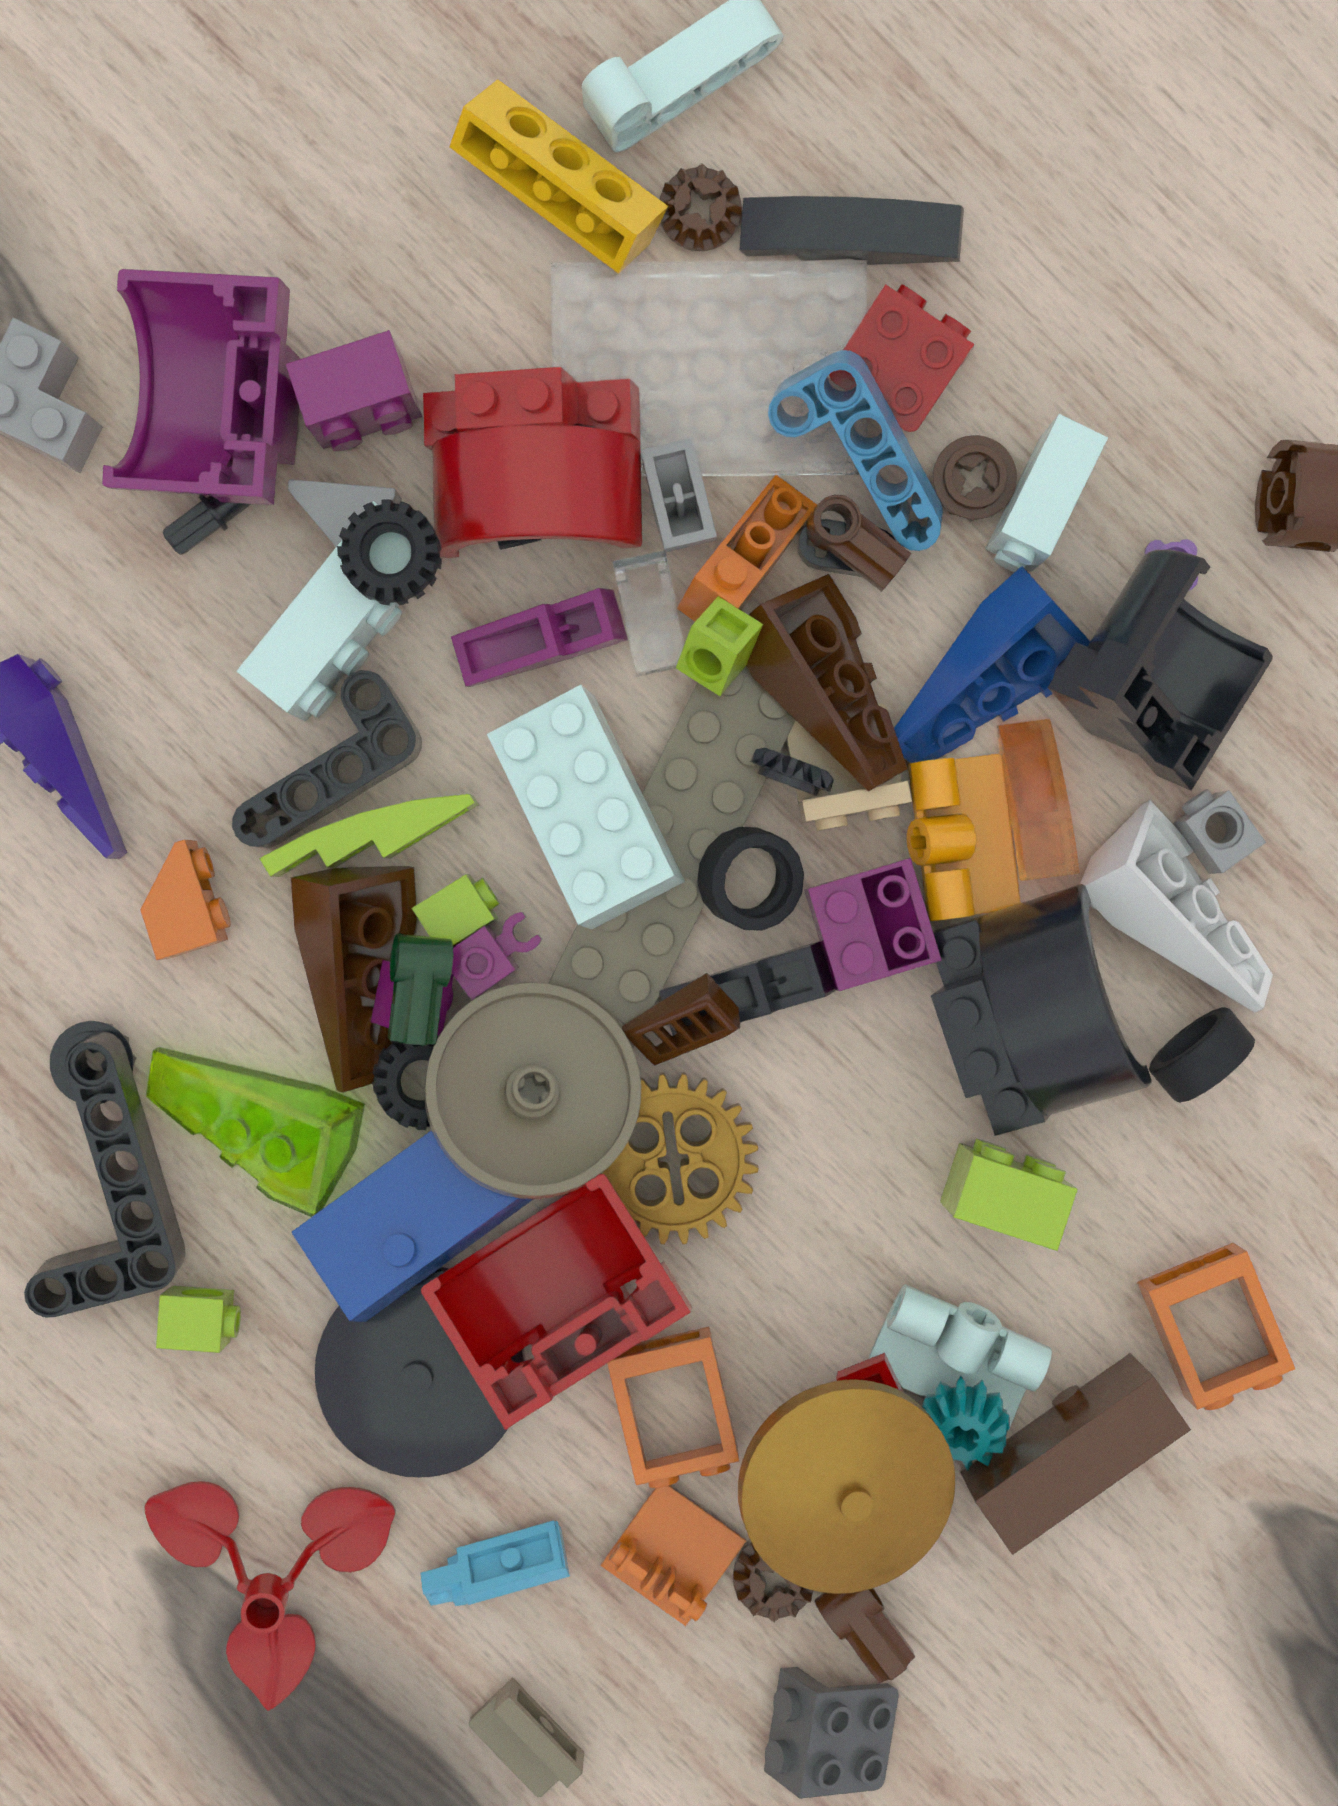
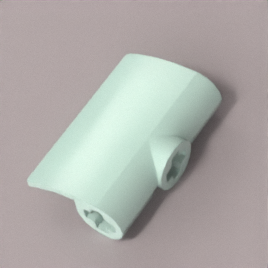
[868,1284,1052,1432]

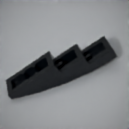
[739,196,964,265]

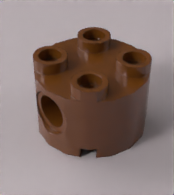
[1255,440,1338,552]

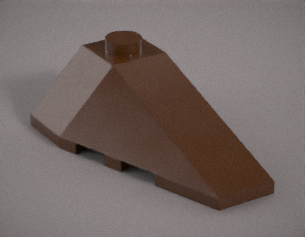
[746,574,908,792]
[291,866,417,1093]

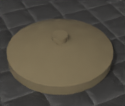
[424,982,641,1199]

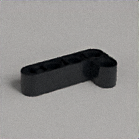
[232,670,422,848]

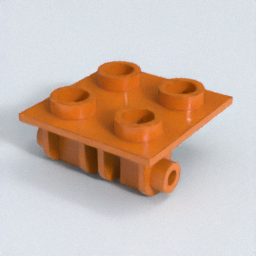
[600,1486,746,1626]

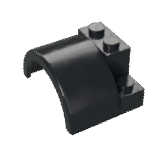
[1048,550,1273,791]
[931,884,1152,1136]

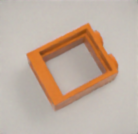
[1137,1243,1295,1410]
[607,1326,739,1488]

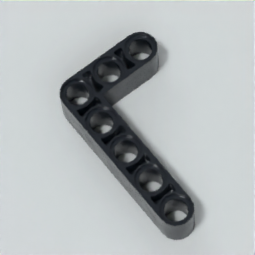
[24,1031,186,1318]

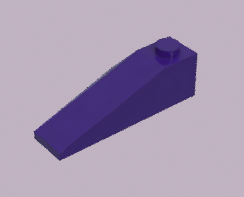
[0,654,127,859]

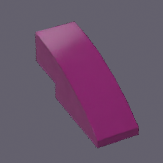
[451,588,628,687]

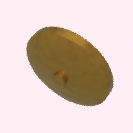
[737,1380,955,1594]

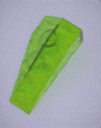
[146,1047,365,1217]

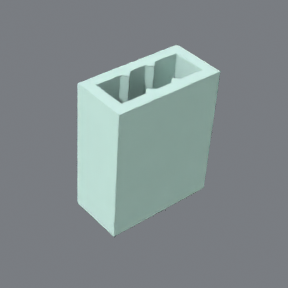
[985,414,1108,572]

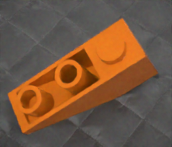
[677,475,817,621]

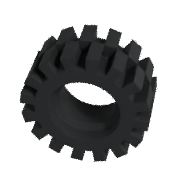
[337,499,442,606]
[372,1036,439,1130]

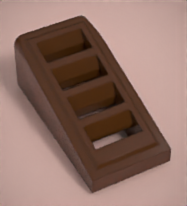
[622,973,740,1066]

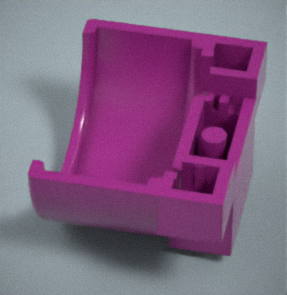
[102,269,301,505]

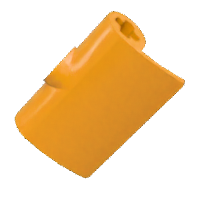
[906,754,1021,921]

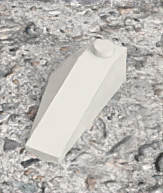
[1080,800,1273,1013]

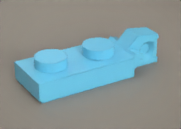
[420,1520,570,1606]

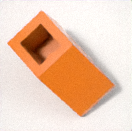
[140,839,231,960]

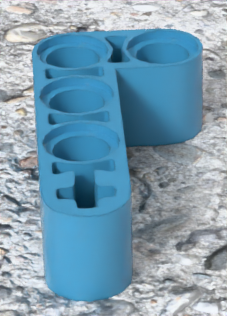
[768,350,943,551]

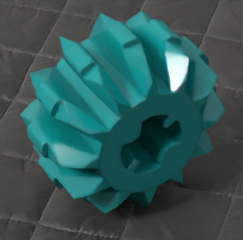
[922,1376,1010,1471]

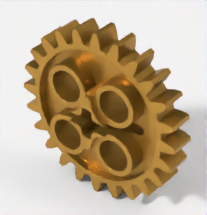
[602,1072,759,1245]

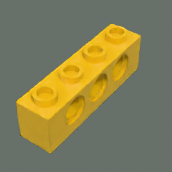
[449,79,668,274]

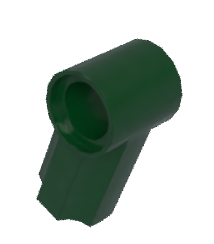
[387,934,453,1045]

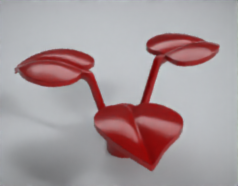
[144,1481,396,1711]

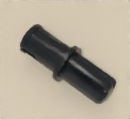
[162,495,251,555]

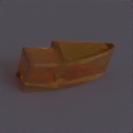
[997,719,1080,881]

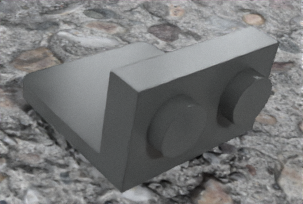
[764,1667,899,1799]

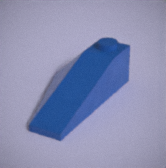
[894,566,1090,763]

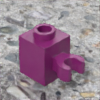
[451,912,542,1001]

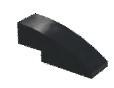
[659,941,835,1035]

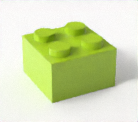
[940,1138,1078,1251]

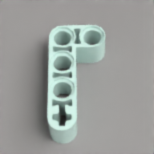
[582,0,784,153]

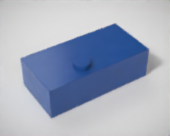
[291,1130,533,1322]

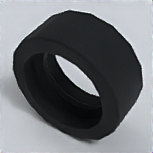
[697,827,804,931]
[1149,1007,1255,1103]

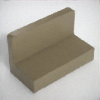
[469,1677,584,1797]

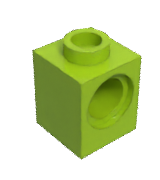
[676,596,763,696]
[412,874,500,947]
[156,1286,241,1353]

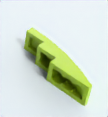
[259,794,479,877]

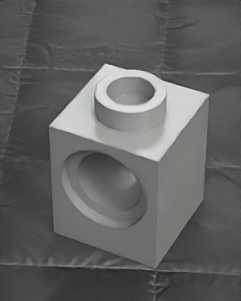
[1174,789,1266,874]

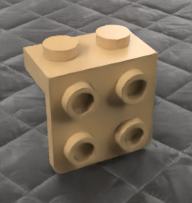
[786,703,912,831]

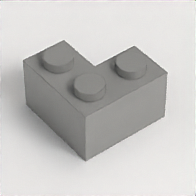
[0,318,103,473]

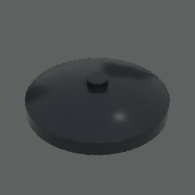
[315,1267,525,1478]

